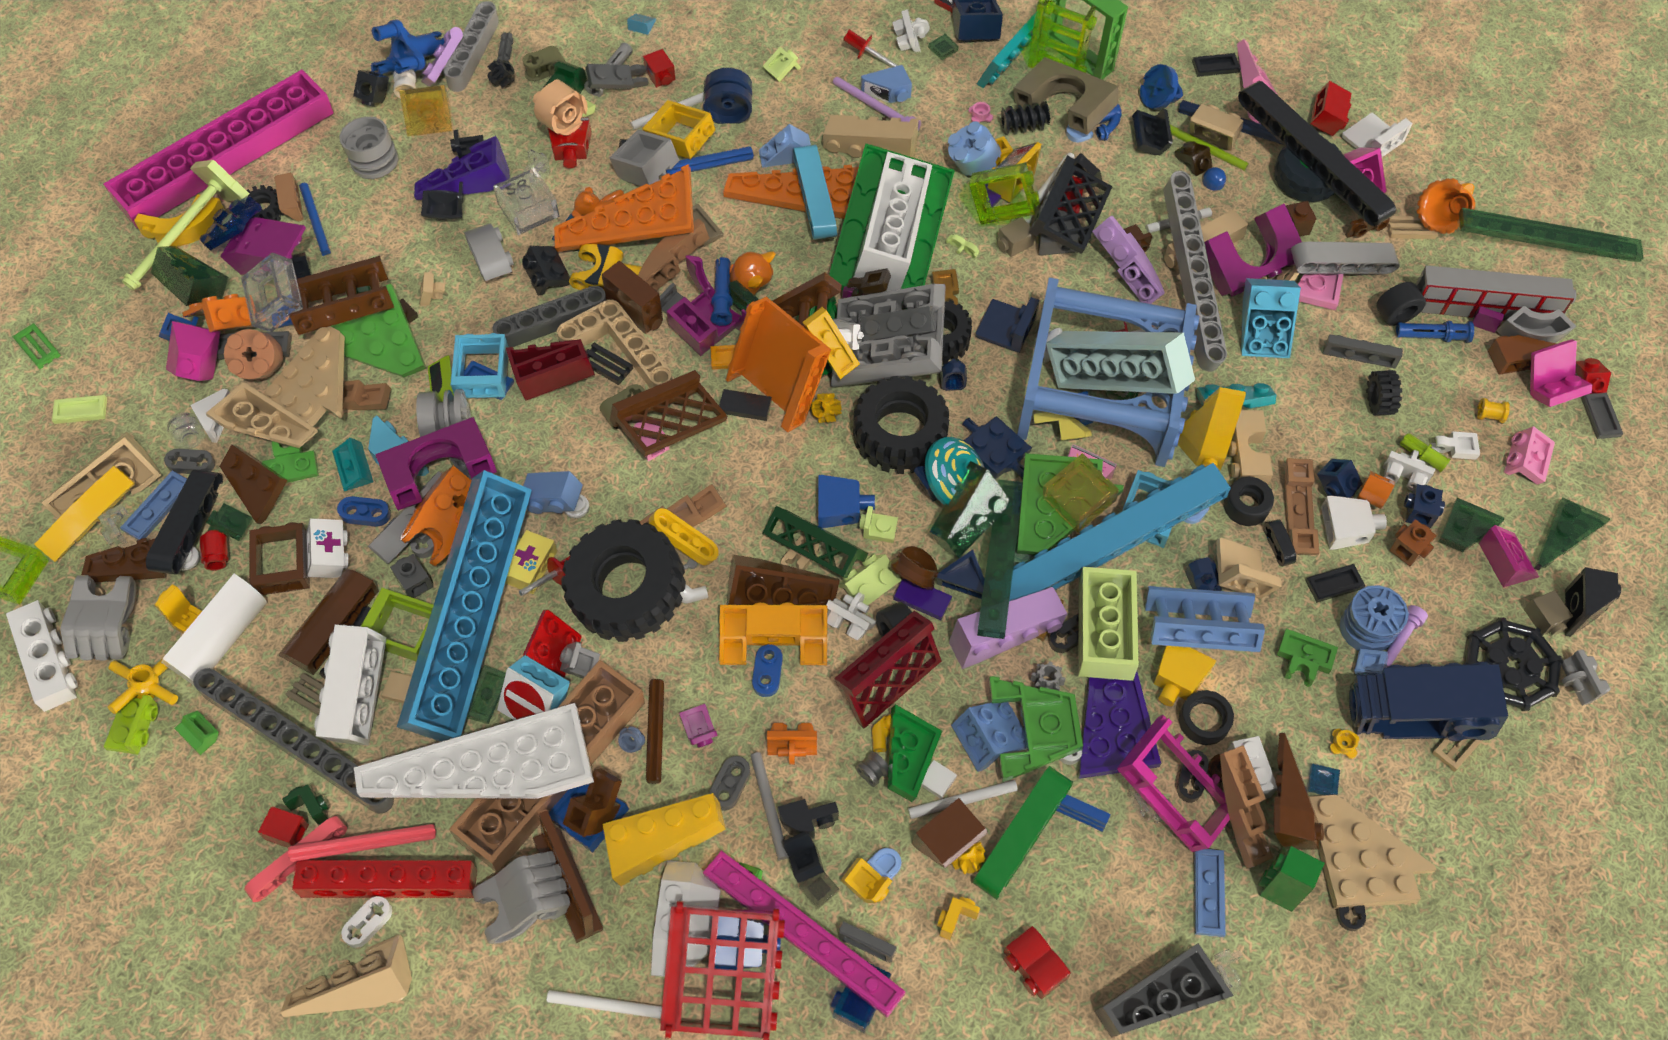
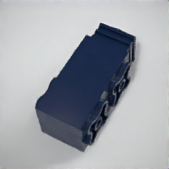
[1349,662,1509,741]

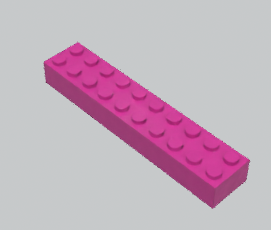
[103,69,334,229]

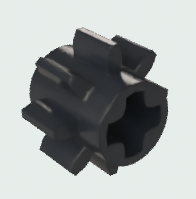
[487,59,515,88]

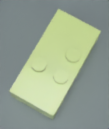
[1079,567,1139,681]

